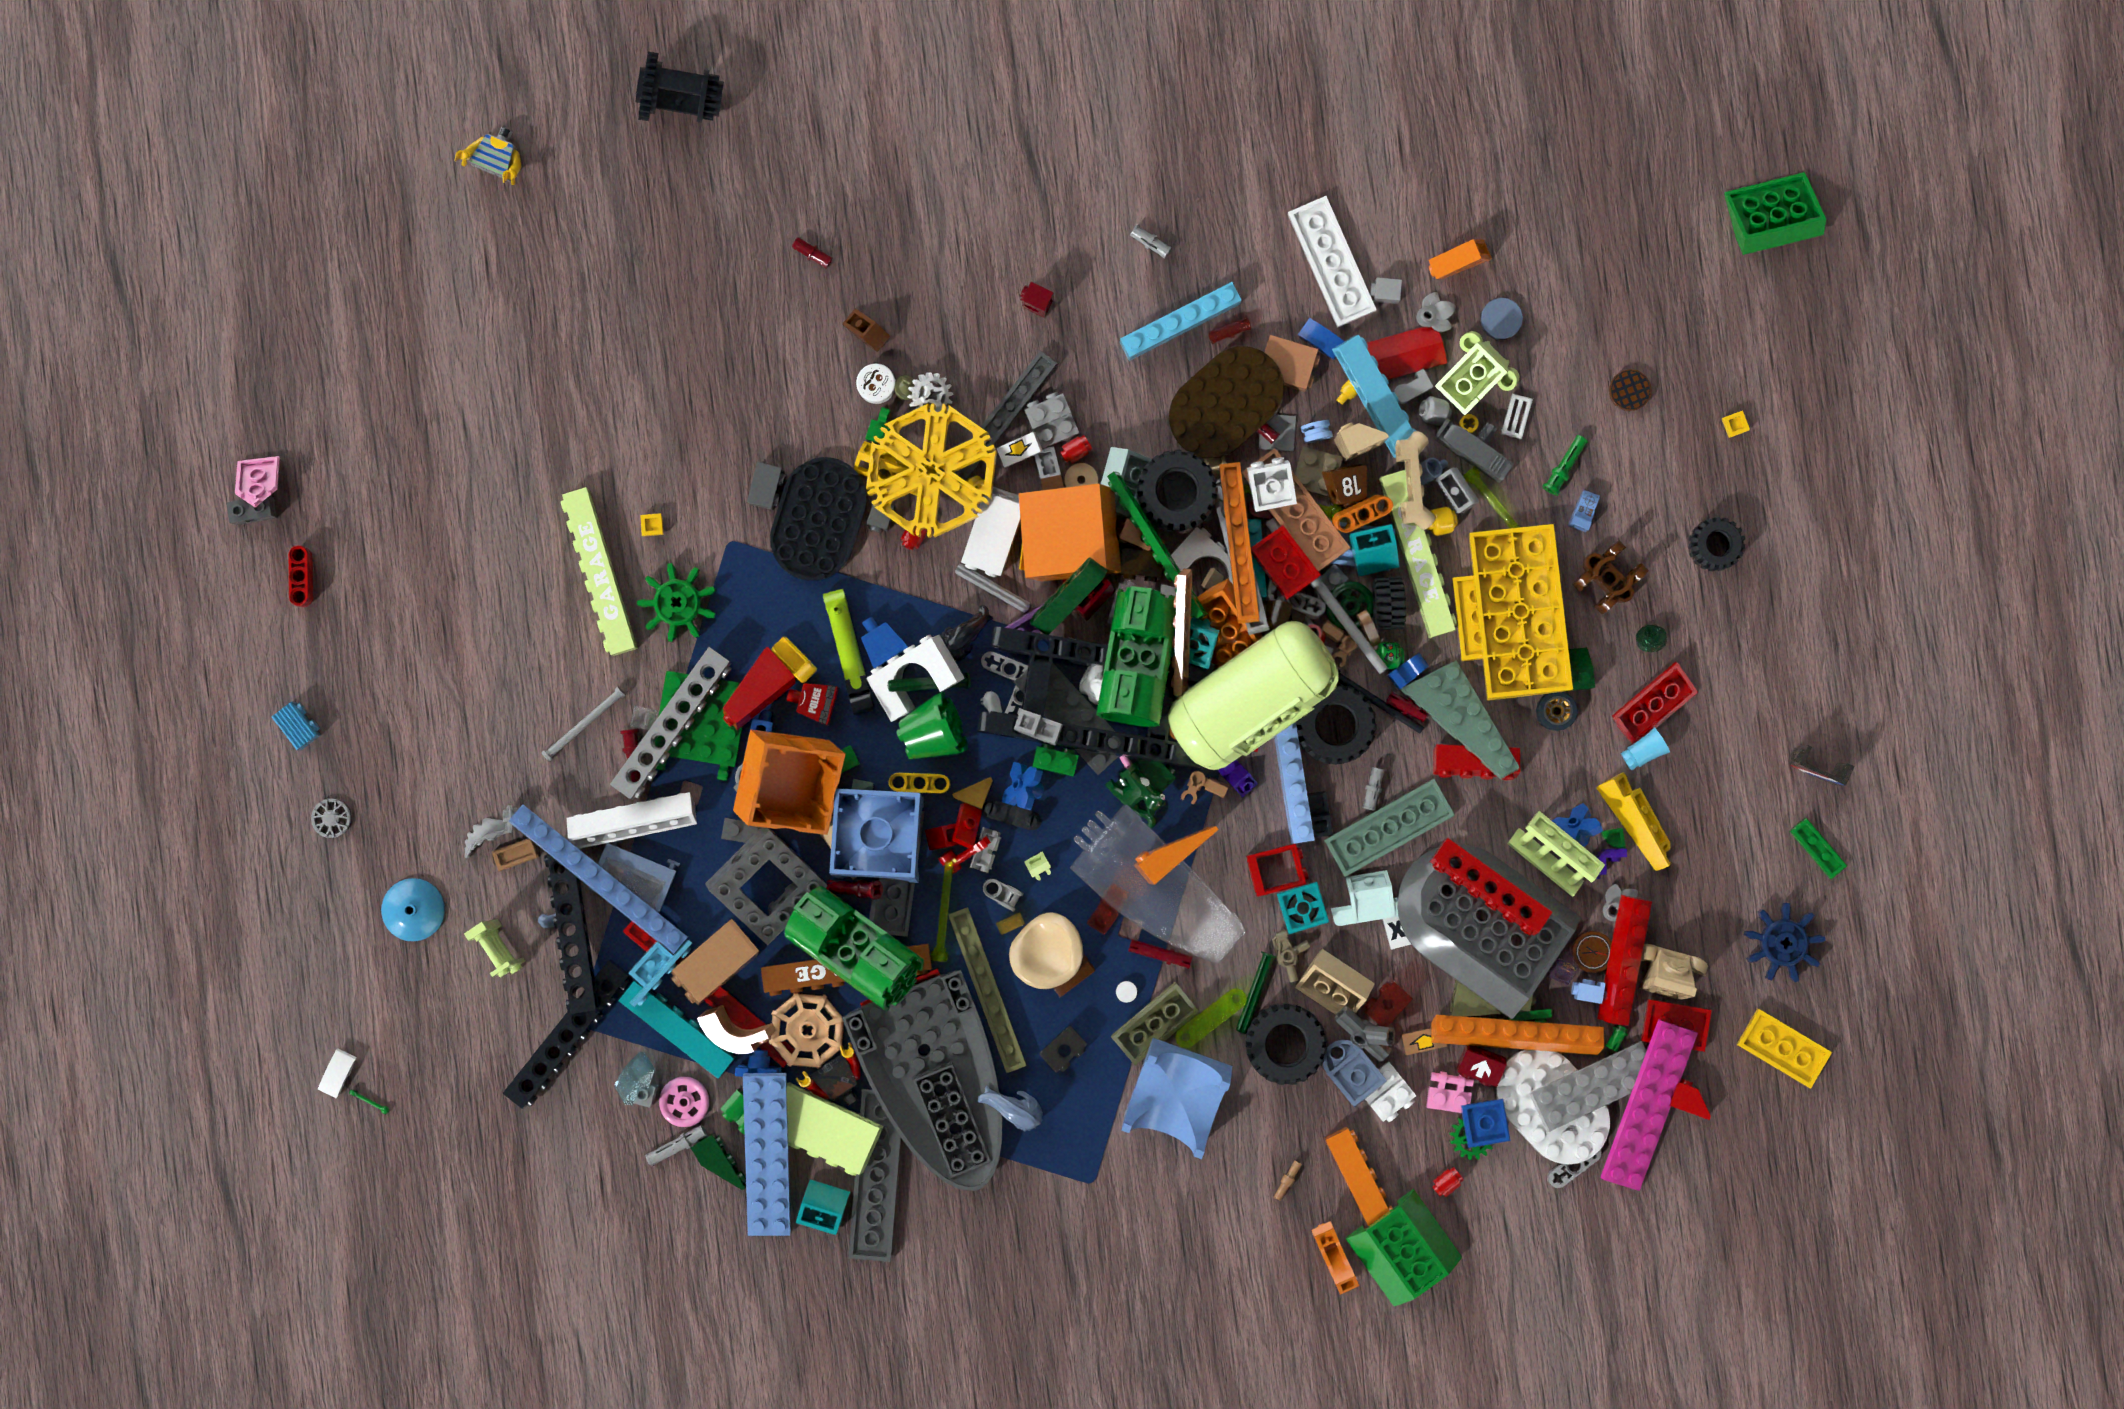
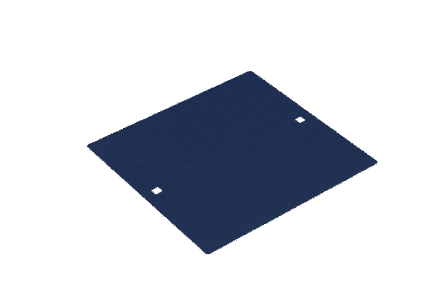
[578,541,1220,1183]

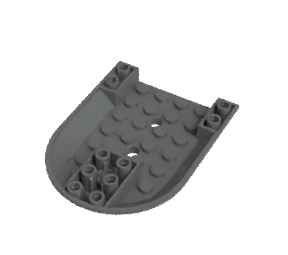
[1397,844,1581,1019]

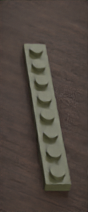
[948,907,1026,1073]

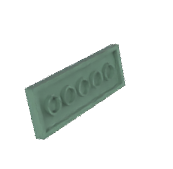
[1324,779,1455,877]

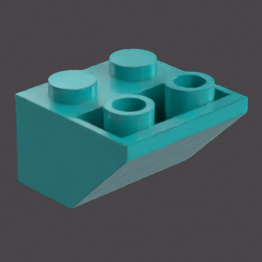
[1348,524,1399,577]
[796,1179,850,1235]

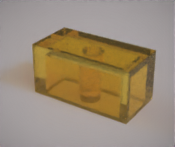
[996,912,1025,935]

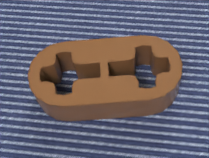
[1356,610,1381,647]

